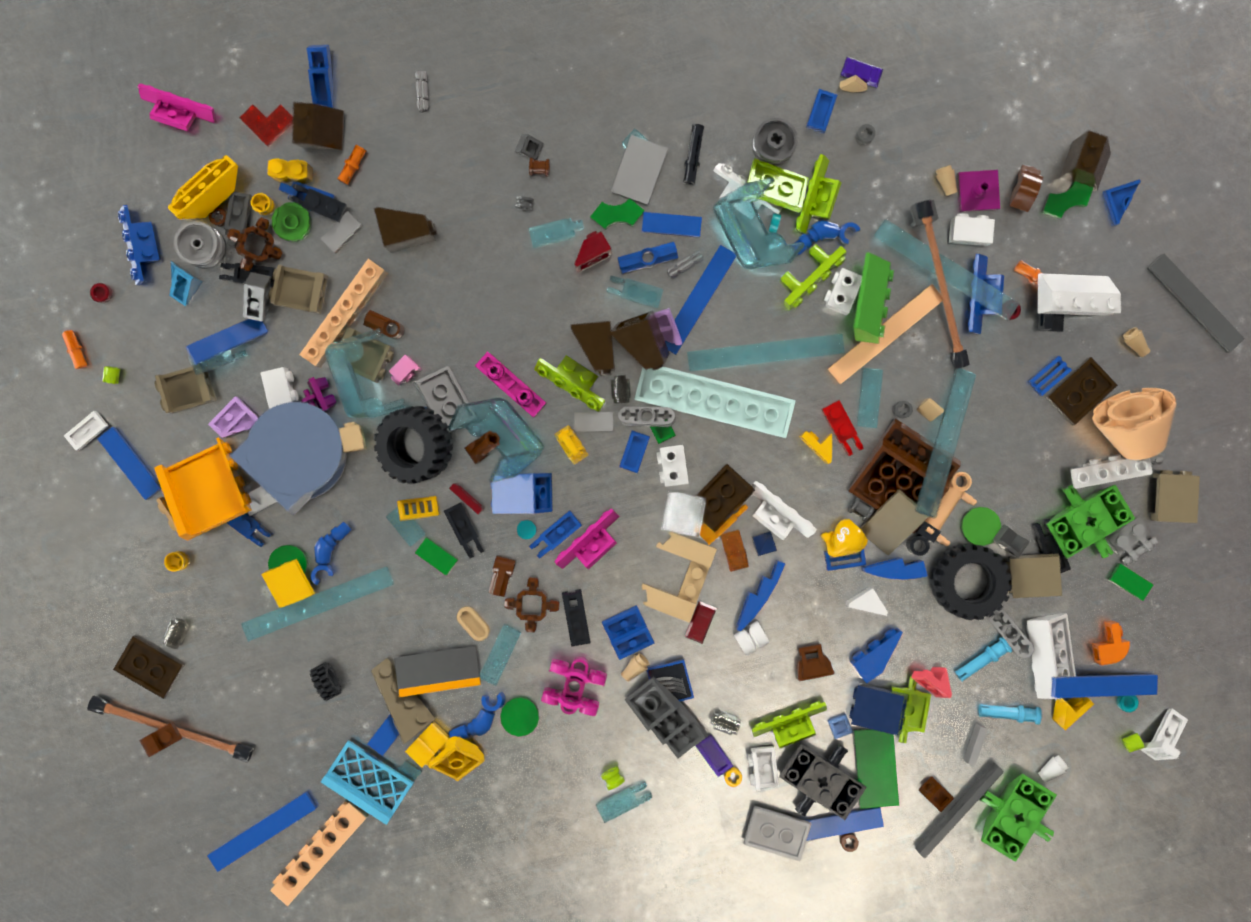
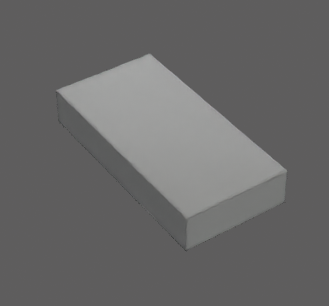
[321,211,363,253]
[574,412,614,432]
[963,723,988,766]

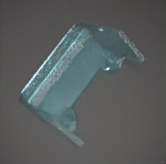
[713,177,805,269]
[325,328,405,418]
[448,398,544,483]

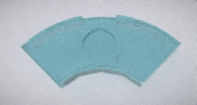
[368,760,423,789]

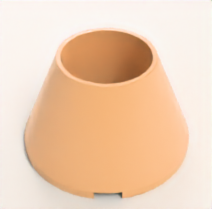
[1092,388,1176,460]

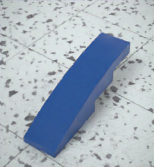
[736,560,785,631]

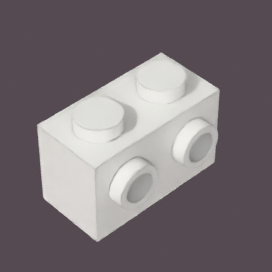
[949,214,995,246]
[824,268,862,315]
[260,367,299,409]
[656,445,689,487]

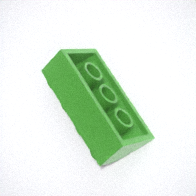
[854,252,894,344]

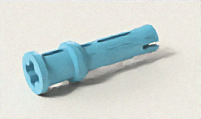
[954,637,1012,682]
[979,704,1042,725]

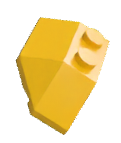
[167,155,238,219]

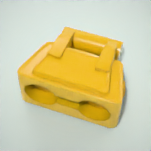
[554,425,588,465]

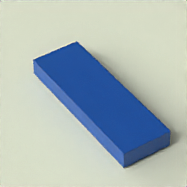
[642,212,702,238]

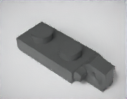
[224,191,252,247]

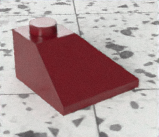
[574,231,612,272]

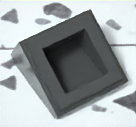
[515,134,544,160]

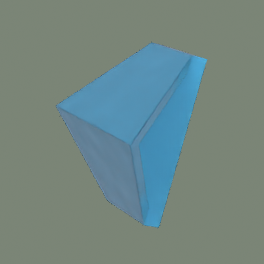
[169,261,203,306]

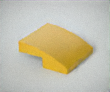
[261,559,315,608]

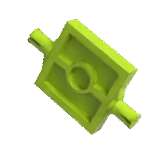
[891,676,931,743]

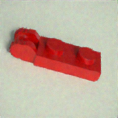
[821,400,864,456]

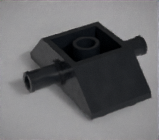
[779,743,867,820]

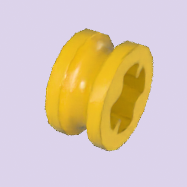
[724,767,742,787]

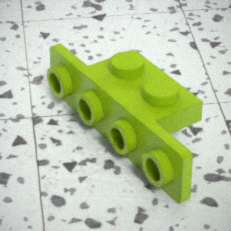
[796,154,841,234]
[534,355,605,412]
[752,701,827,749]

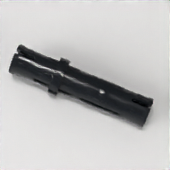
[683,124,704,185]

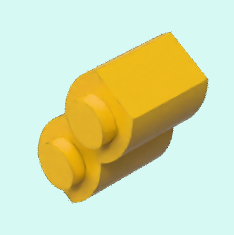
[267,158,313,184]
[405,721,450,768]

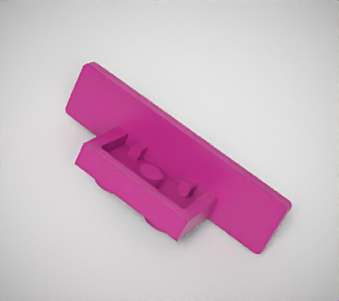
[138,83,216,132]
[554,509,619,570]

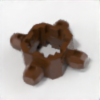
[226,217,282,271]
[504,577,560,633]

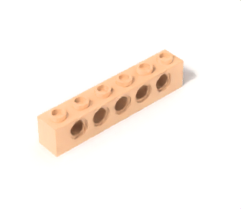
[299,259,388,368]
[270,801,369,906]

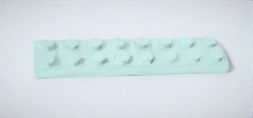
[634,367,796,438]

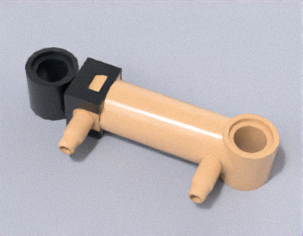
[906,472,977,556]

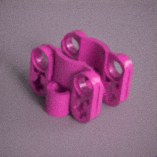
[541,657,607,716]

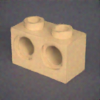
[339,422,367,453]

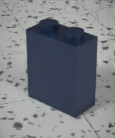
[849,684,908,736]

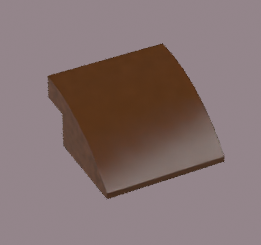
[849,418,961,534]

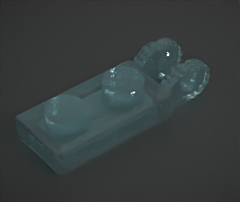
[606,276,664,309]
[188,346,247,376]
[596,782,652,823]

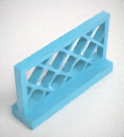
[321,740,414,825]

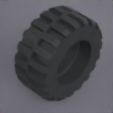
[374,406,453,484]
[931,544,1012,621]

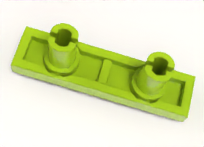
[781,244,847,310]

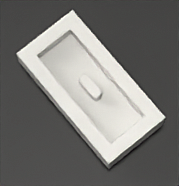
[64,411,109,451]

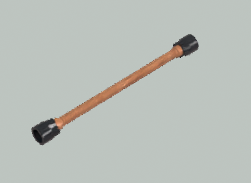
[915,199,970,369]
[87,695,254,763]

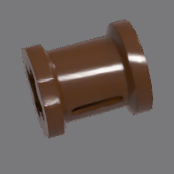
[529,158,550,177]

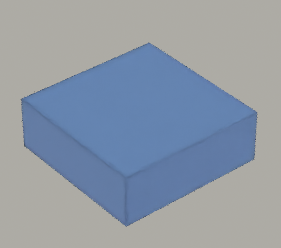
[827,713,853,740]

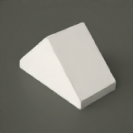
[846,587,888,616]

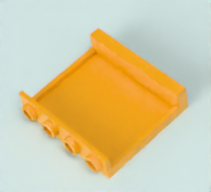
[154,437,252,541]

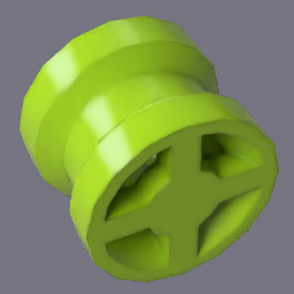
[601,766,625,790]

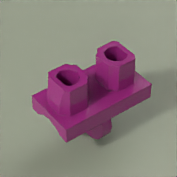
[301,377,337,413]

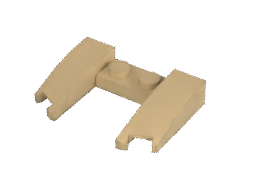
[642,531,717,623]

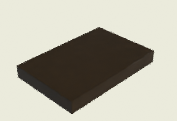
[1047,357,1118,425]
[687,464,755,532]
[113,635,185,699]

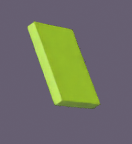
[744,158,809,213]

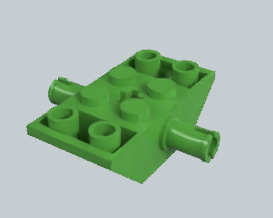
[1046,484,1135,559]
[980,773,1057,862]

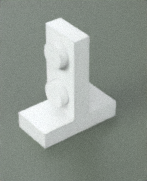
[1140,708,1188,760]

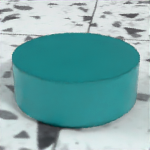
[769,213,781,234]
[517,520,537,540]
[1117,695,1139,712]

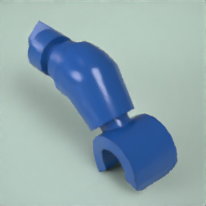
[791,220,860,255]
[311,521,352,585]
[449,692,506,740]

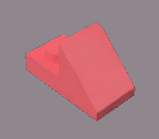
[911,667,952,698]

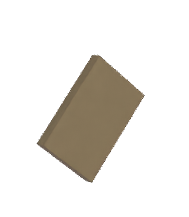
[860,490,929,556]

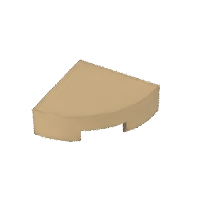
[840,75,867,92]

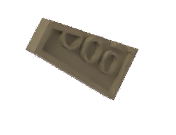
[371,658,435,745]

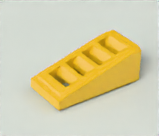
[397,496,439,521]

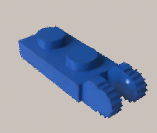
[529,510,582,559]
[226,513,272,547]

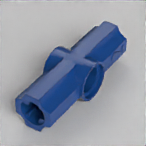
[617,242,679,274]

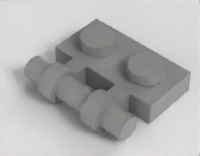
[1106,516,1159,566]

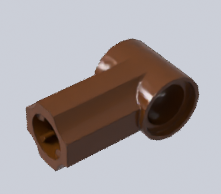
[363,310,404,339]
[464,431,500,464]
[488,555,516,597]

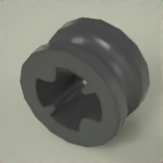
[857,124,876,144]
[515,196,534,210]
[894,401,913,418]

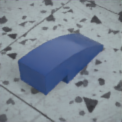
[307,45,334,108]
[861,557,928,580]
[367,714,399,756]

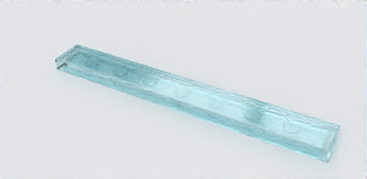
[874,219,1020,321]
[687,334,845,372]
[915,368,976,518]
[241,566,394,641]

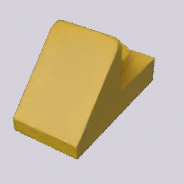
[799,431,832,464]
[1052,697,1094,731]

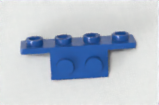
[118,205,160,285]
[968,254,1005,334]

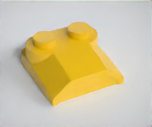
[428,736,485,781]

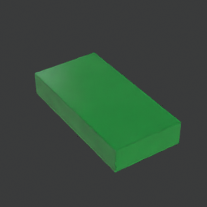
[415,537,458,576]
[1108,563,1153,601]

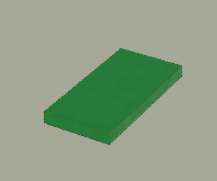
[853,728,899,809]

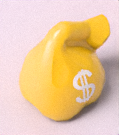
[821,519,868,557]

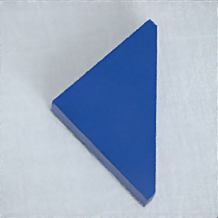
[1103,179,1141,226]

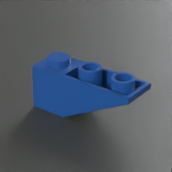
[850,628,903,684]

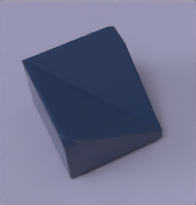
[752,531,777,556]

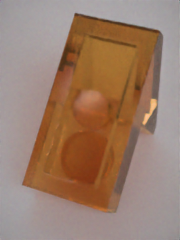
[720,529,749,572]

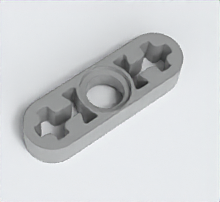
[618,406,676,427]
[989,609,1034,658]

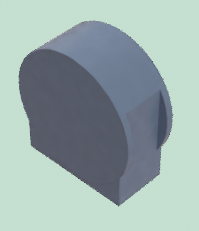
[230,402,347,516]

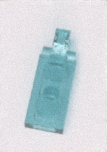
[528,218,584,248]

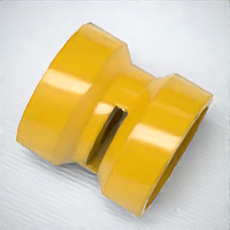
[251,193,275,216]
[164,551,190,572]

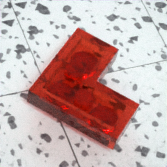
[239,104,293,147]

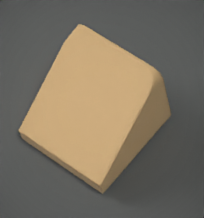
[917,398,944,422]

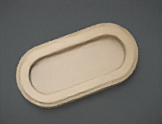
[457,606,490,641]

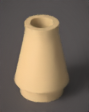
[936,165,958,196]
[1123,327,1151,357]
[621,653,650,682]

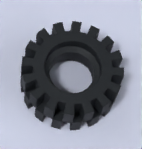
[310,662,342,701]

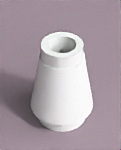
[1038,755,1069,782]

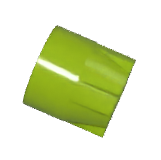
[102,366,121,384]
[1122,733,1144,753]

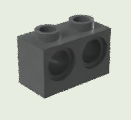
[243,272,271,321]

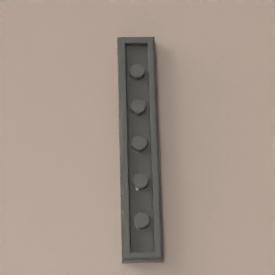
[1148,253,1245,353]
[915,762,1004,858]

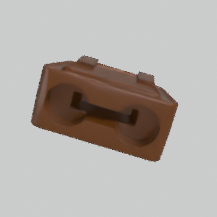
[796,644,835,681]

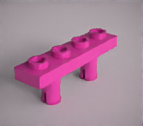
[475,351,547,418]

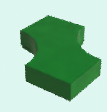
[1042,181,1093,219]
[590,198,645,230]

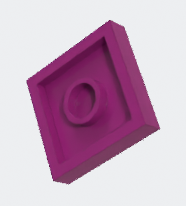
[957,170,1001,213]

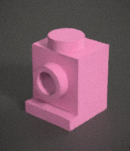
[389,355,422,386]

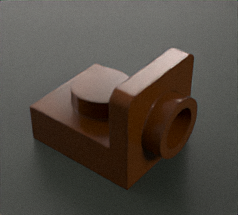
[919,777,954,812]

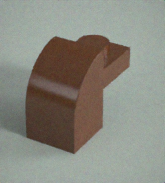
[1010,164,1043,212]
[139,722,182,757]

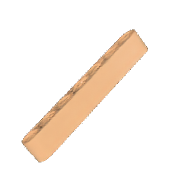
[828,284,942,384]

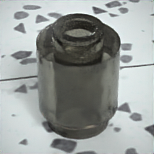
[610,375,631,403]
[163,618,189,649]
[711,710,741,735]

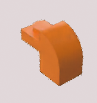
[1092,621,1130,665]

